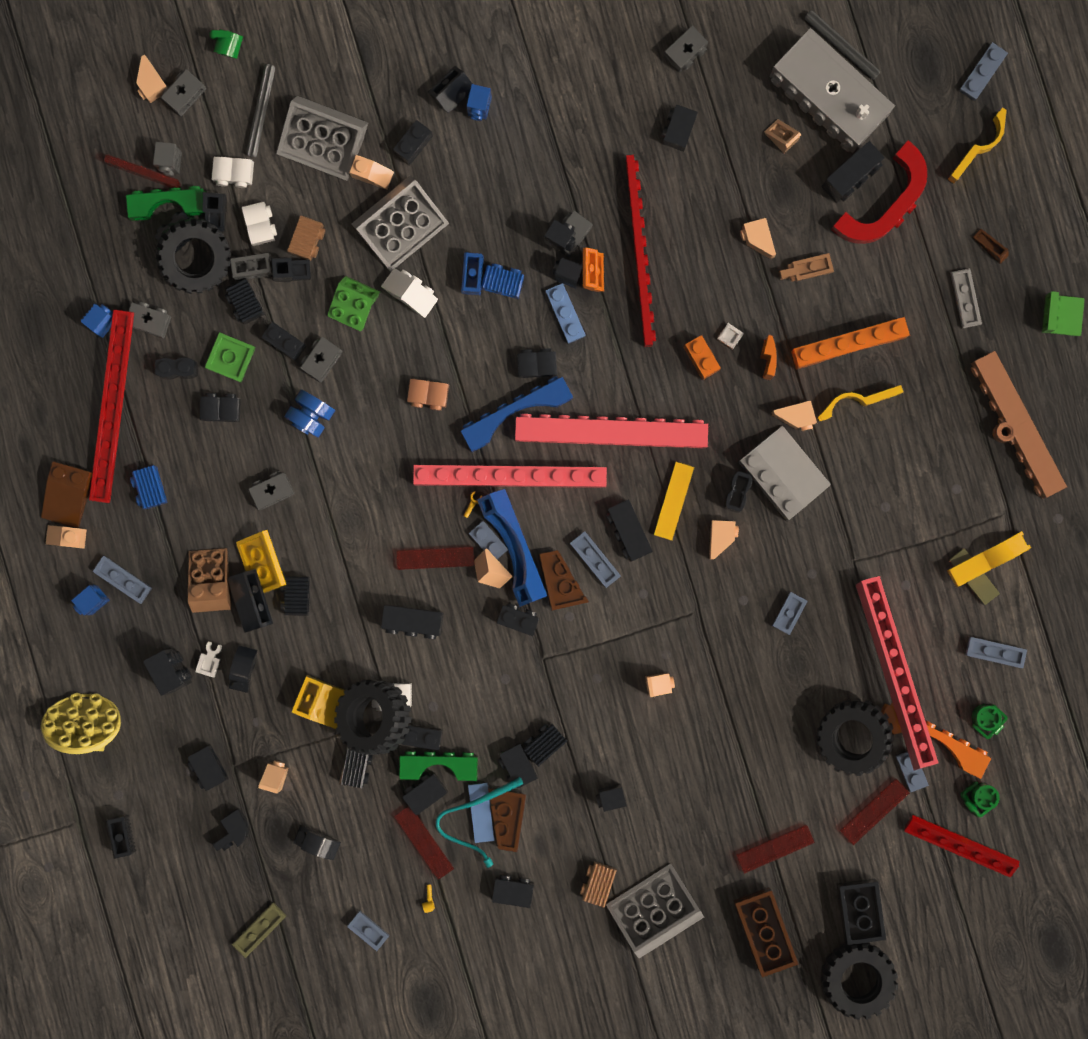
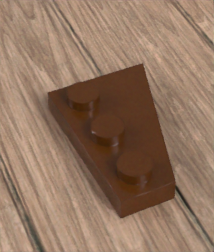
[539,550,589,611]
[488,788,526,852]

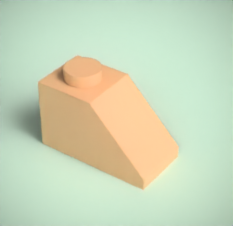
[136,55,167,103]
[350,155,394,190]
[740,218,776,259]
[772,401,817,431]
[709,520,739,559]
[46,525,87,548]
[645,673,675,697]
[258,760,288,793]

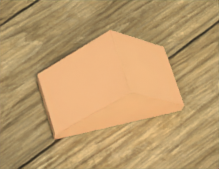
[764,119,801,153]
[474,548,513,588]

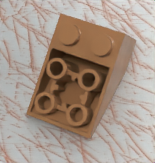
[188,548,231,613]

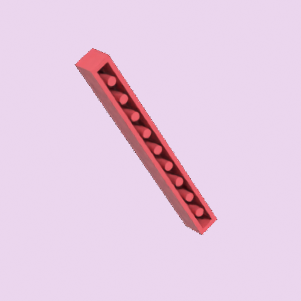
[515,414,708,448]
[413,465,607,488]
[856,576,938,770]

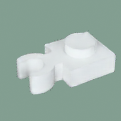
[195,642,222,678]

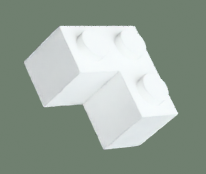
[381,268,438,318]

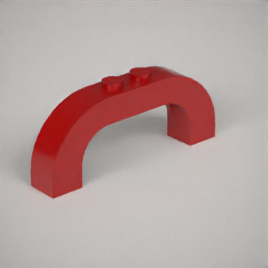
[831,140,927,244]

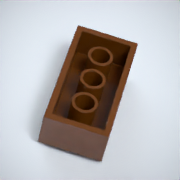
[733,887,798,978]

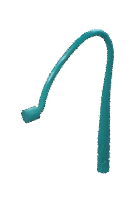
[435,777,523,868]

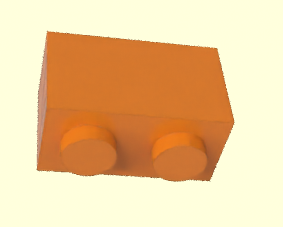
[684,335,721,380]

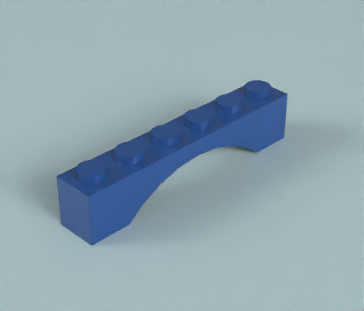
[461,376,573,452]
[477,489,547,607]

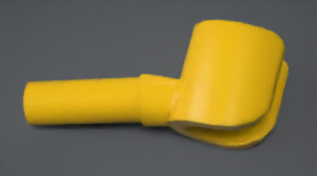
[463,492,482,518]
[422,885,435,913]

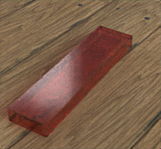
[104,155,181,188]
[397,547,474,570]
[840,778,910,845]
[394,806,454,880]
[736,825,815,874]

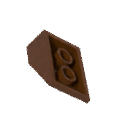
[41,462,93,528]

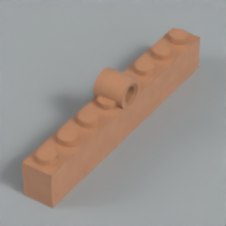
[971,351,1067,499]

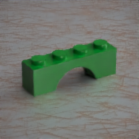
[126,186,205,221]
[400,751,478,781]

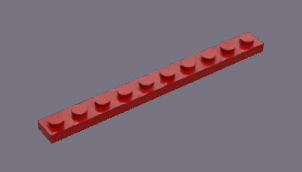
[626,155,656,347]
[89,310,134,503]

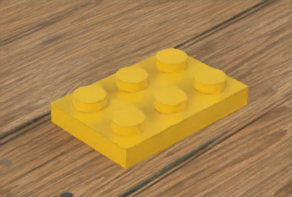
[236,530,286,593]

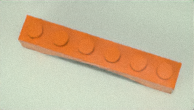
[791,317,910,370]
[881,702,991,779]

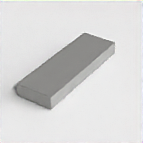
[950,268,982,329]

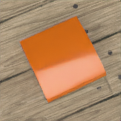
[583,248,604,292]
[760,335,777,380]

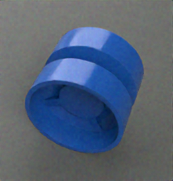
[284,389,335,438]

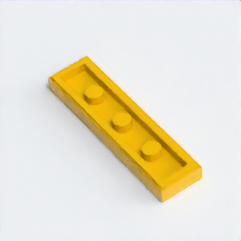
[654,462,694,541]

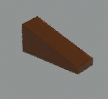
[973,229,1009,264]

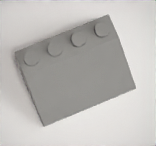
[277,96,368,181]
[352,176,449,272]
[738,426,831,521]
[606,864,704,958]

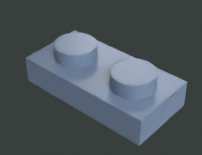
[469,521,508,559]
[772,592,808,635]
[896,751,929,792]
[347,911,390,951]

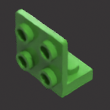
[328,276,380,331]
[1042,291,1084,336]

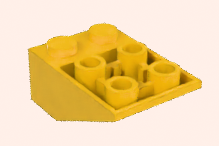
[292,676,345,729]

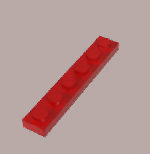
[904,815,1020,878]

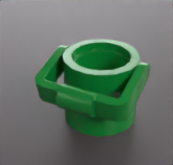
[209,29,243,59]
[972,704,1008,739]
[961,781,1000,817]

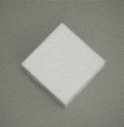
[717,323,744,350]

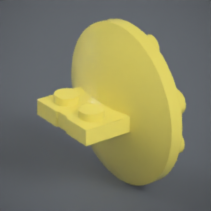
[41,693,121,754]

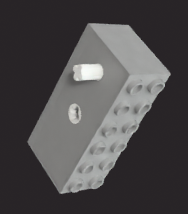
[770,28,895,153]

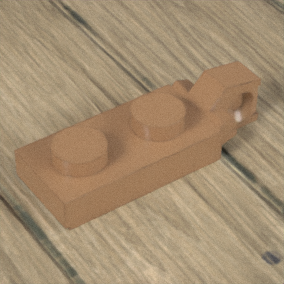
[779,253,834,282]

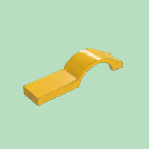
[948,107,1006,184]
[818,385,903,422]
[947,531,1031,587]

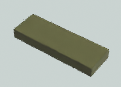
[948,548,1000,605]
[232,902,287,958]

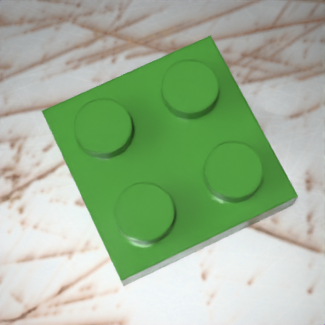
[205,332,256,383]

